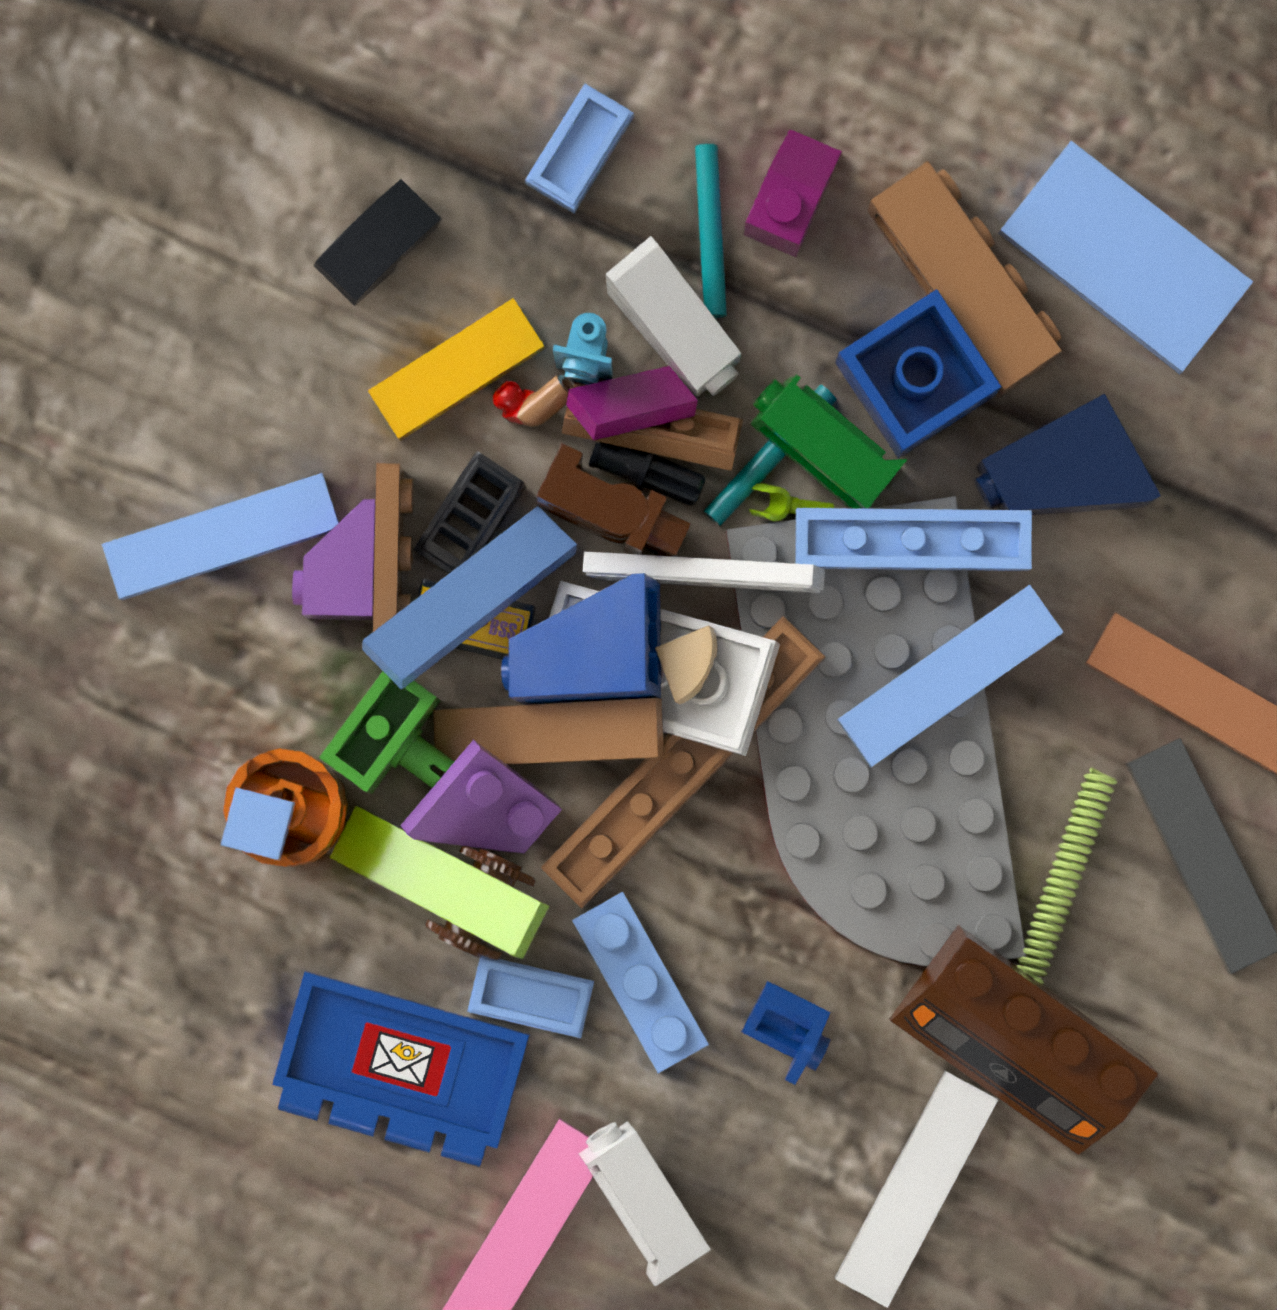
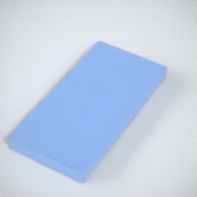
[998,141,1253,374]

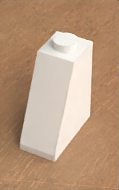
[606,236,741,398]

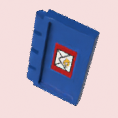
[272,971,530,1167]

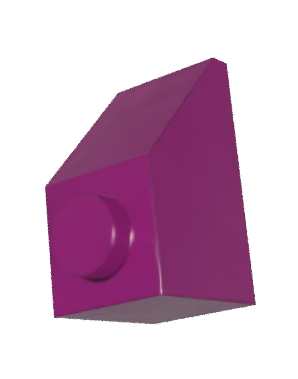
[744,129,842,257]

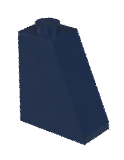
[974,394,1161,515]

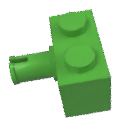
[319,671,455,794]

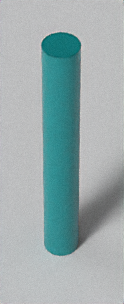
[695,144,727,318]
[704,384,837,526]

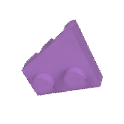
[400,739,562,854]

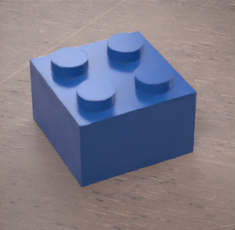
[835,289,1002,459]

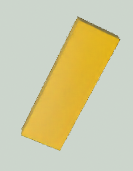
[367,298,545,441]

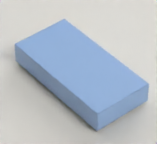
[525,84,634,213]
[467,955,594,1038]

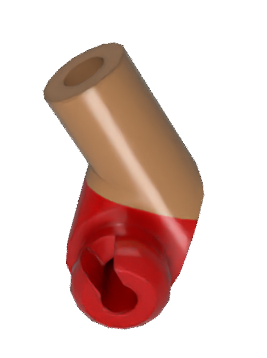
[493,374,575,427]

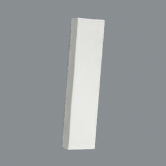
[583,552,825,593]
[835,1071,998,1308]

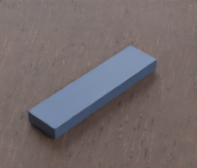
[362,506,577,690]

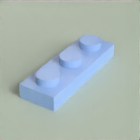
[572,892,709,1073]

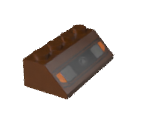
[889,925,1158,1155]

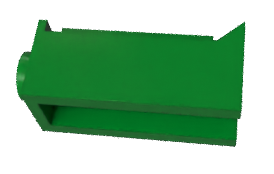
[750,374,908,509]

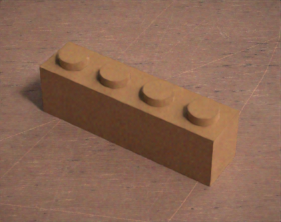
[867,161,1062,398]

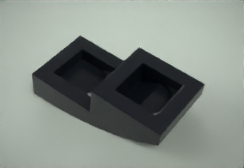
[314,179,442,306]

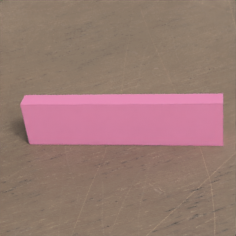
[442,1118,593,1310]

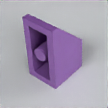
[292,499,376,620]

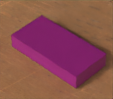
[566,366,698,440]

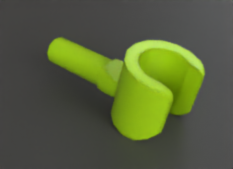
[749,483,834,521]

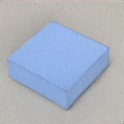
[221,787,295,860]

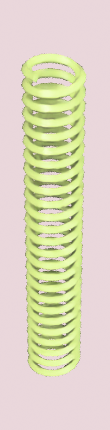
[1016,767,1117,984]

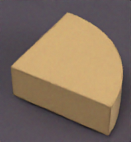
[655,625,717,705]

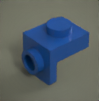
[741,981,831,1085]

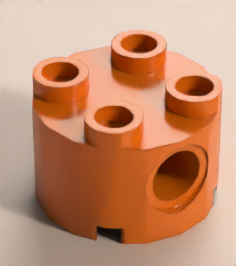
[223,748,348,867]

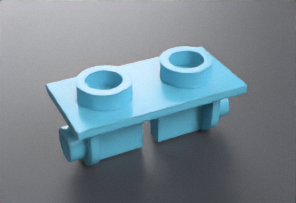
[553,313,613,385]

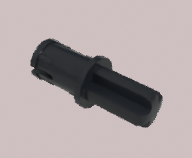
[589,442,705,506]

